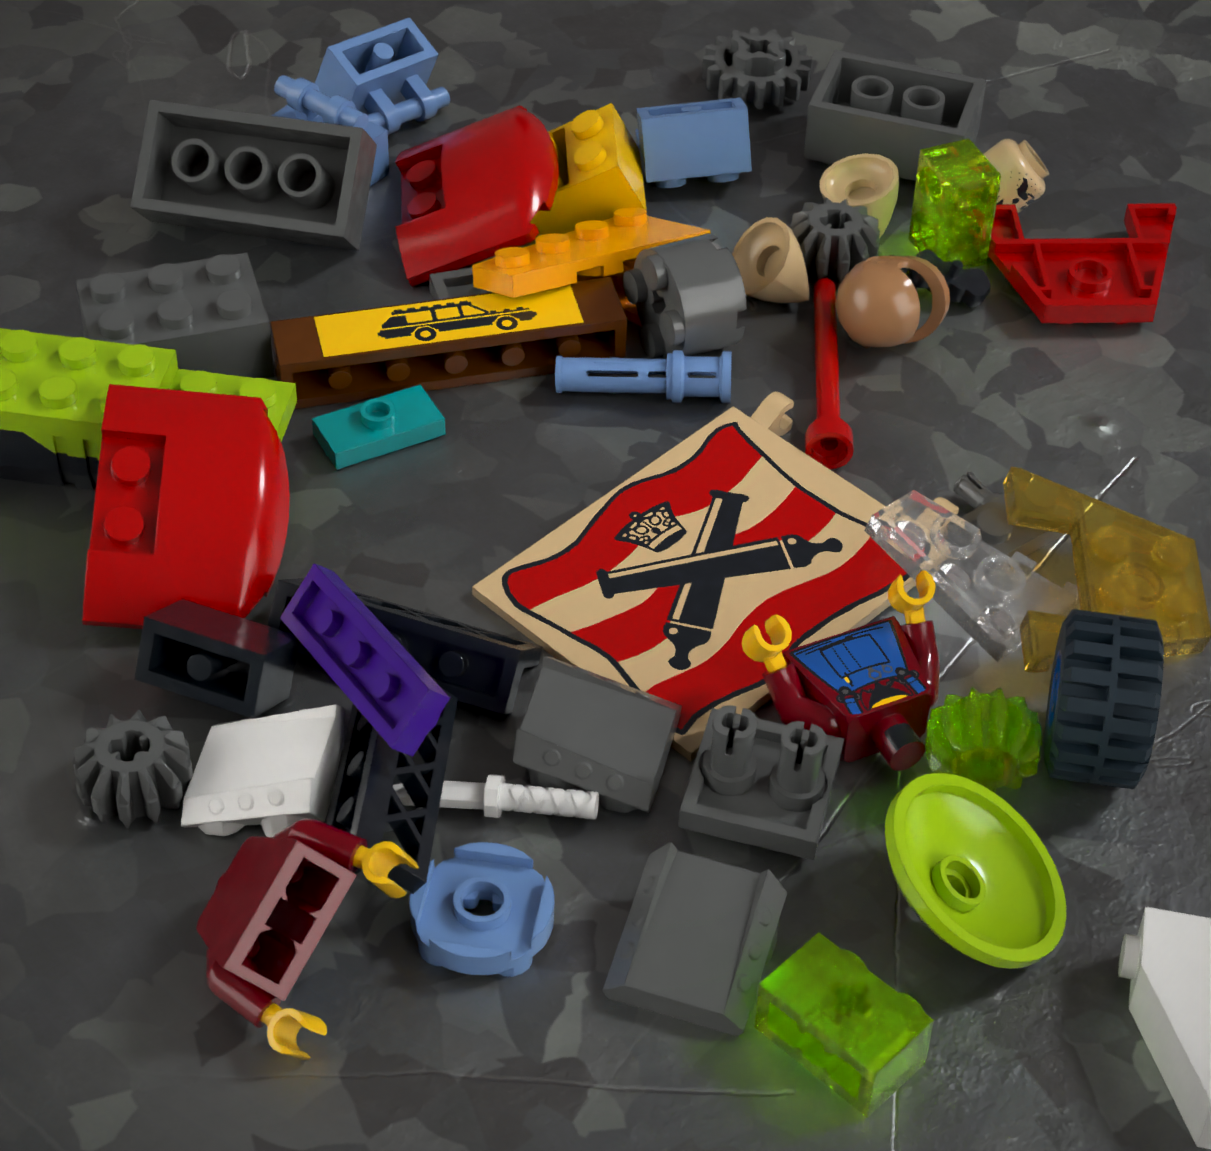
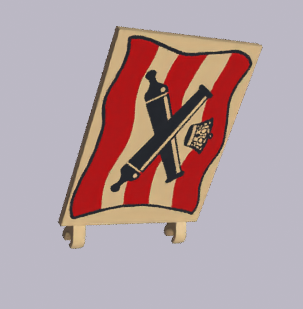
[472,391,959,762]

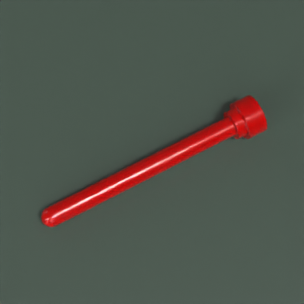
[805,278,854,469]

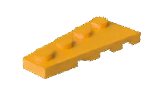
[472,207,711,298]

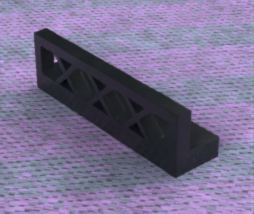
[267,578,543,715]
[326,687,458,894]

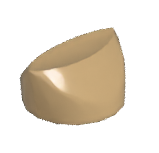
[819,153,899,239]
[732,217,809,303]

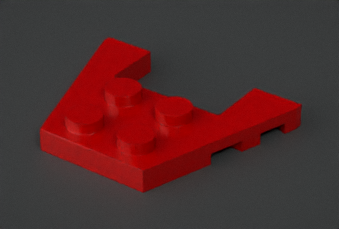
[965,203,1177,325]

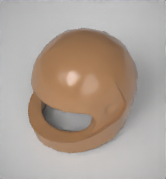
[835,256,950,349]

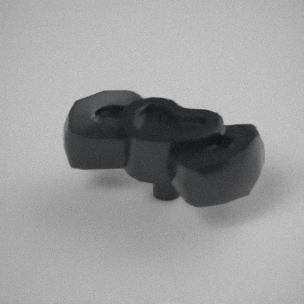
[909,249,991,308]

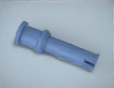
[555,350,732,403]

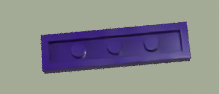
[280,563,450,757]

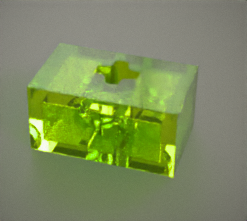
[754,932,934,1118]

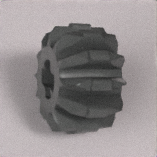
[789,198,880,285]
[73,710,193,829]

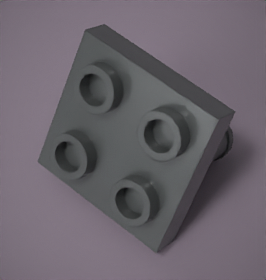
[678,705,844,860]

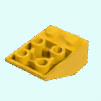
[530,103,647,235]

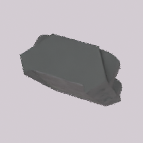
[513,655,682,813]
[603,842,787,1036]

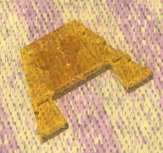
[1003,466,1211,673]

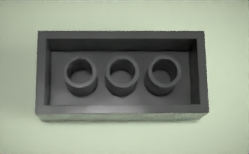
[131,99,377,251]

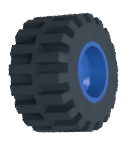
[1044,609,1164,789]

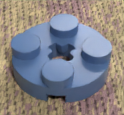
[409,842,554,977]

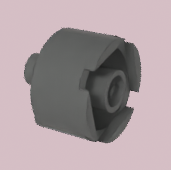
[623,233,747,359]

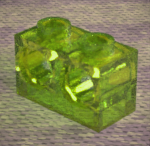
[908,138,1001,270]

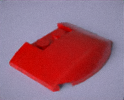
[395,105,559,287]
[82,384,290,629]

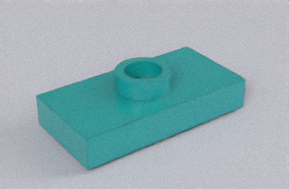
[312,384,446,470]

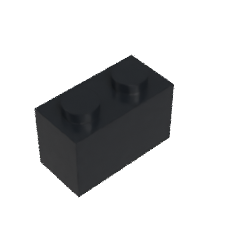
[134,599,299,718]

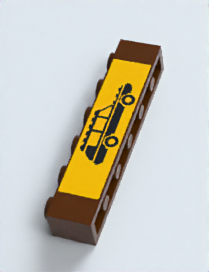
[270,277,627,409]

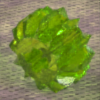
[925,687,1043,794]

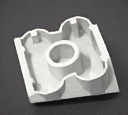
[181,704,345,837]

